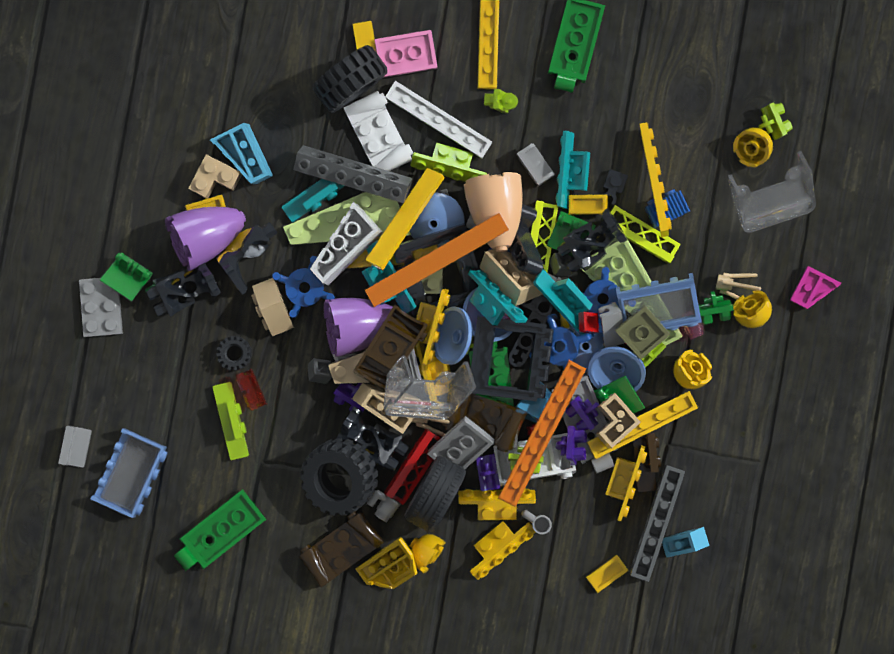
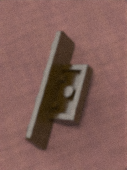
[632,415,661,492]

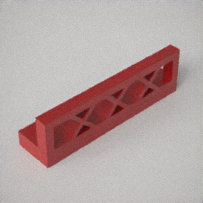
[384,428,441,505]

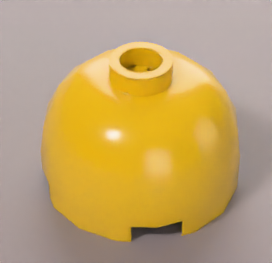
[733,127,773,167]
[733,291,772,328]
[673,350,712,389]
[409,534,446,573]

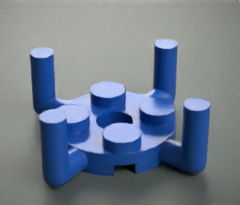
[273,256,335,318]
[583,266,636,333]
[529,314,594,369]

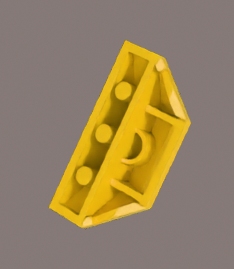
[356,537,417,589]

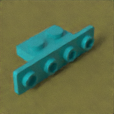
[556,131,590,209]
[282,179,345,222]
[362,241,416,314]
[468,270,528,325]
[533,270,593,335]

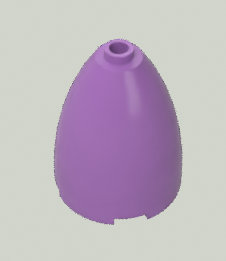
[165,207,246,271]
[324,298,393,357]

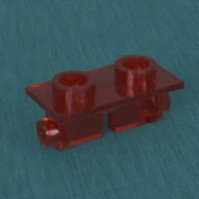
[236,369,267,411]

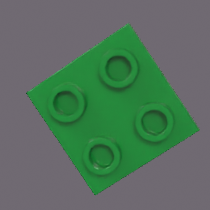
[547,211,596,257]
[100,253,153,302]
[594,376,645,414]

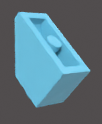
[662,527,709,557]

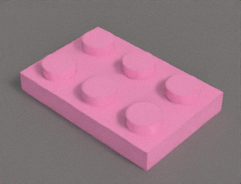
[375,30,438,78]

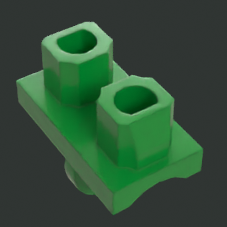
[699,291,734,324]

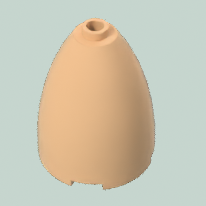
[464,172,522,253]

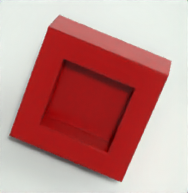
[578,312,599,334]

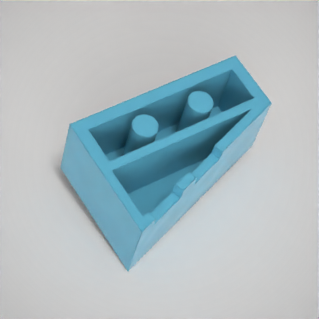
[210,123,273,184]

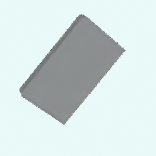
[58,426,92,467]

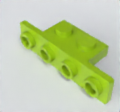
[410,143,487,182]
[213,382,249,460]

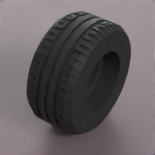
[404,456,466,532]

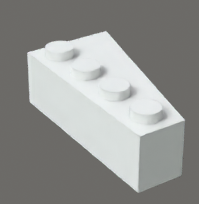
[310,202,384,285]

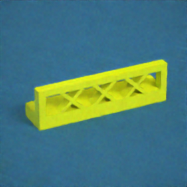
[531,201,558,272]
[611,205,681,264]

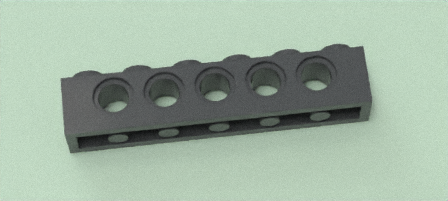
[293,145,413,203]
[629,465,685,582]

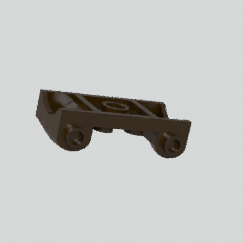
[354,305,428,393]
[442,386,527,452]
[299,511,384,588]

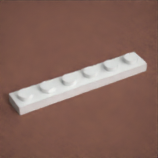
[385,81,492,158]

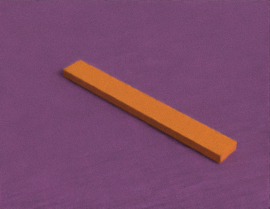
[365,213,509,307]
[498,360,586,507]

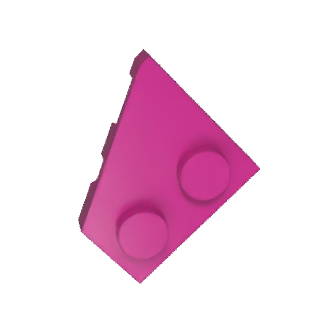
[790,266,841,309]

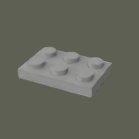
[79,278,123,337]
[427,416,495,469]

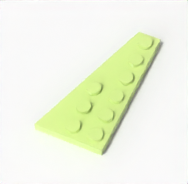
[283,192,411,245]
[583,237,683,346]

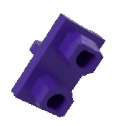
[334,383,365,412]
[565,395,599,431]
[555,426,587,465]
[476,454,500,491]

